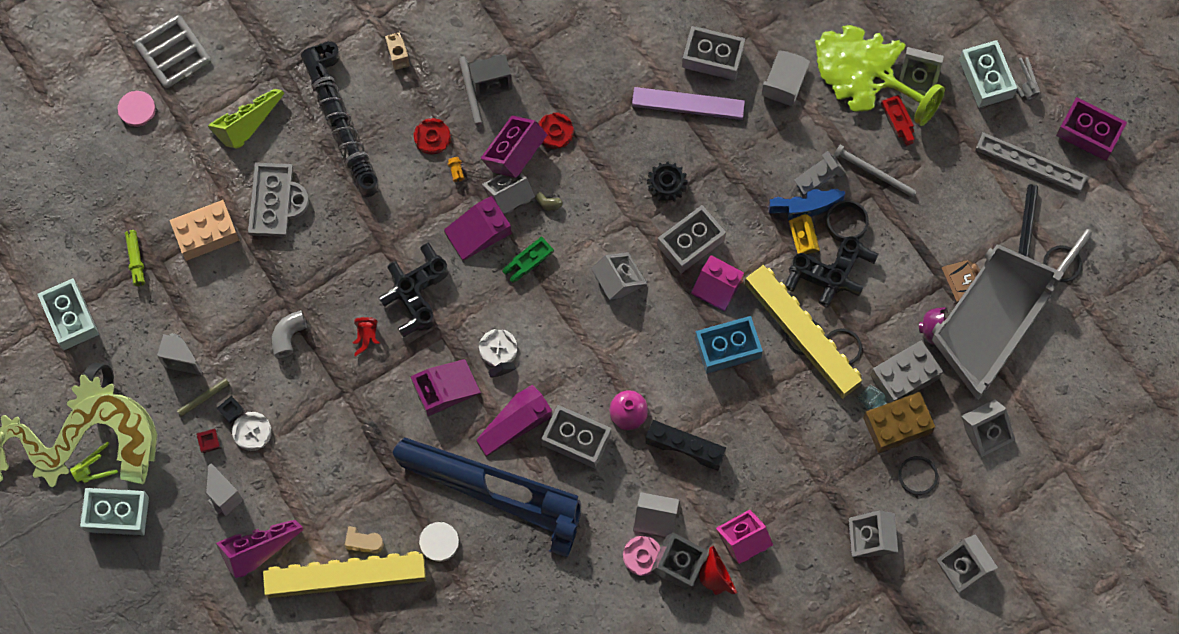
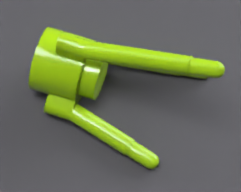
[70,442,118,484]

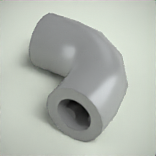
[272,310,307,358]

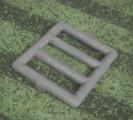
[134,15,211,88]

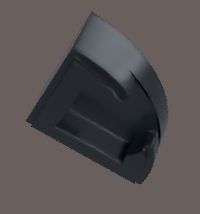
[488,362,516,378]

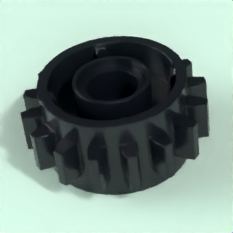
[647,161,688,203]

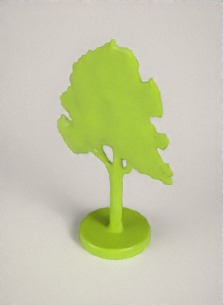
[815,25,945,126]

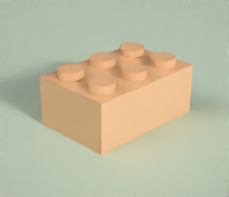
[170,200,239,261]

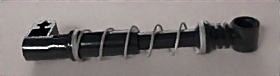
[301,41,377,197]

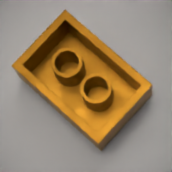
[863,392,935,453]

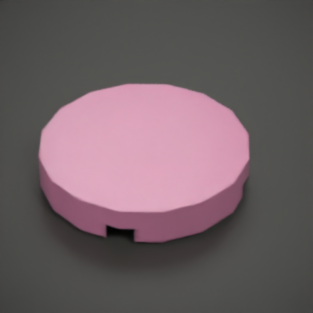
[118,91,156,127]
[623,536,661,576]

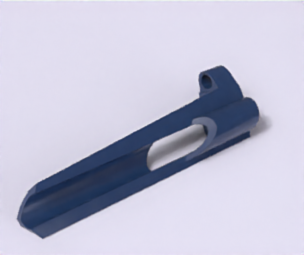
[393,437,581,558]

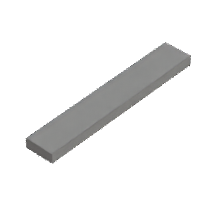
[975,133,1087,194]

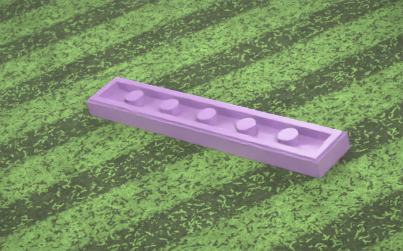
[632,87,745,120]

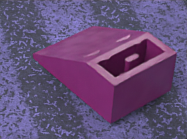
[410,359,481,417]

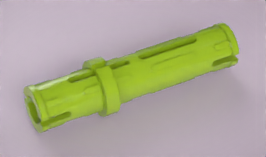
[124,230,145,287]

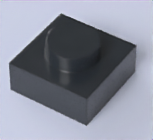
[217,396,245,424]

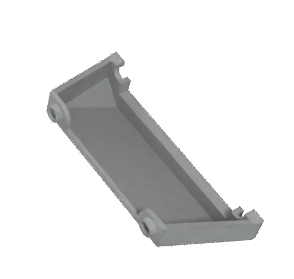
[932,244,1064,400]

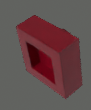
[196,428,221,454]

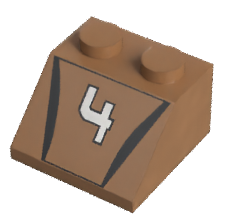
[942,260,980,302]

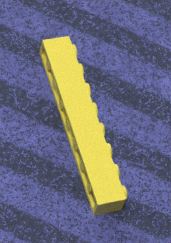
[745,265,862,399]
[263,551,426,598]

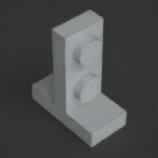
[794,151,846,196]

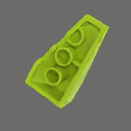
[208,89,285,148]

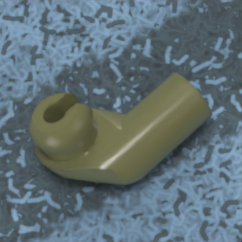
[534,192,563,211]

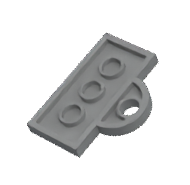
[248,163,309,237]

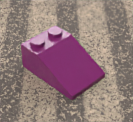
[444,195,512,261]

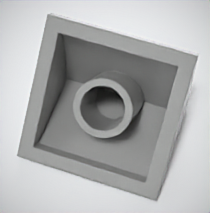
[633,492,679,537]

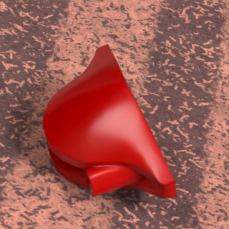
[699,546,737,595]

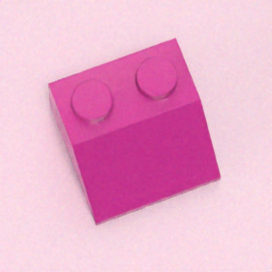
[691,255,744,312]
[716,510,773,564]

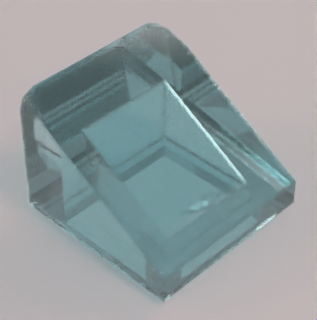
[857,385,887,410]

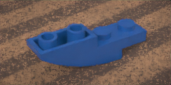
[768,189,845,220]

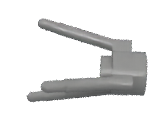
[1015,57,1041,100]

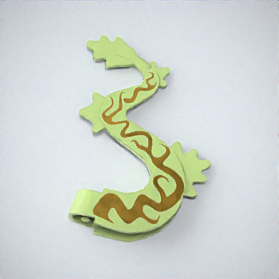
[0,375,158,487]

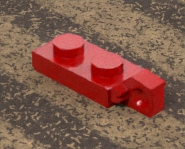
[881,95,915,146]

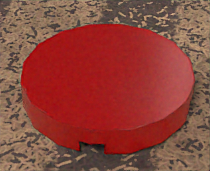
[538,113,574,149]
[413,118,451,155]

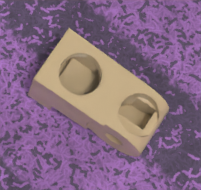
[385,32,410,70]
[345,526,384,553]

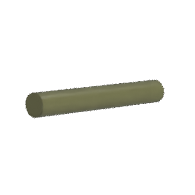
[177,378,230,417]

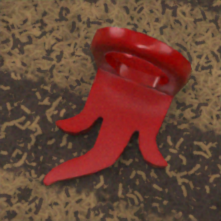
[352,317,380,357]

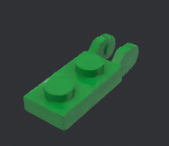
[502,237,554,283]

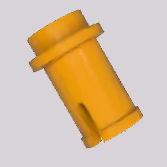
[447,157,465,182]

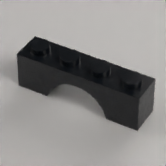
[646,420,727,471]

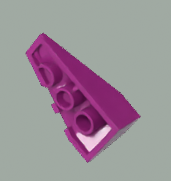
[476,384,553,457]
[216,520,303,578]

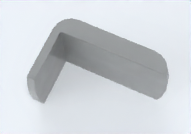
[761,51,810,106]

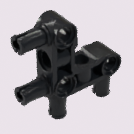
[785,236,879,307]
[379,243,448,338]

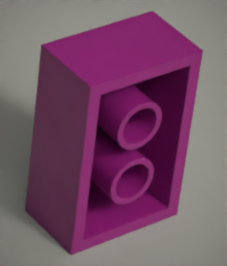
[1056,97,1127,161]
[480,116,547,178]

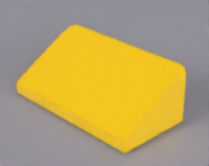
[789,214,820,254]

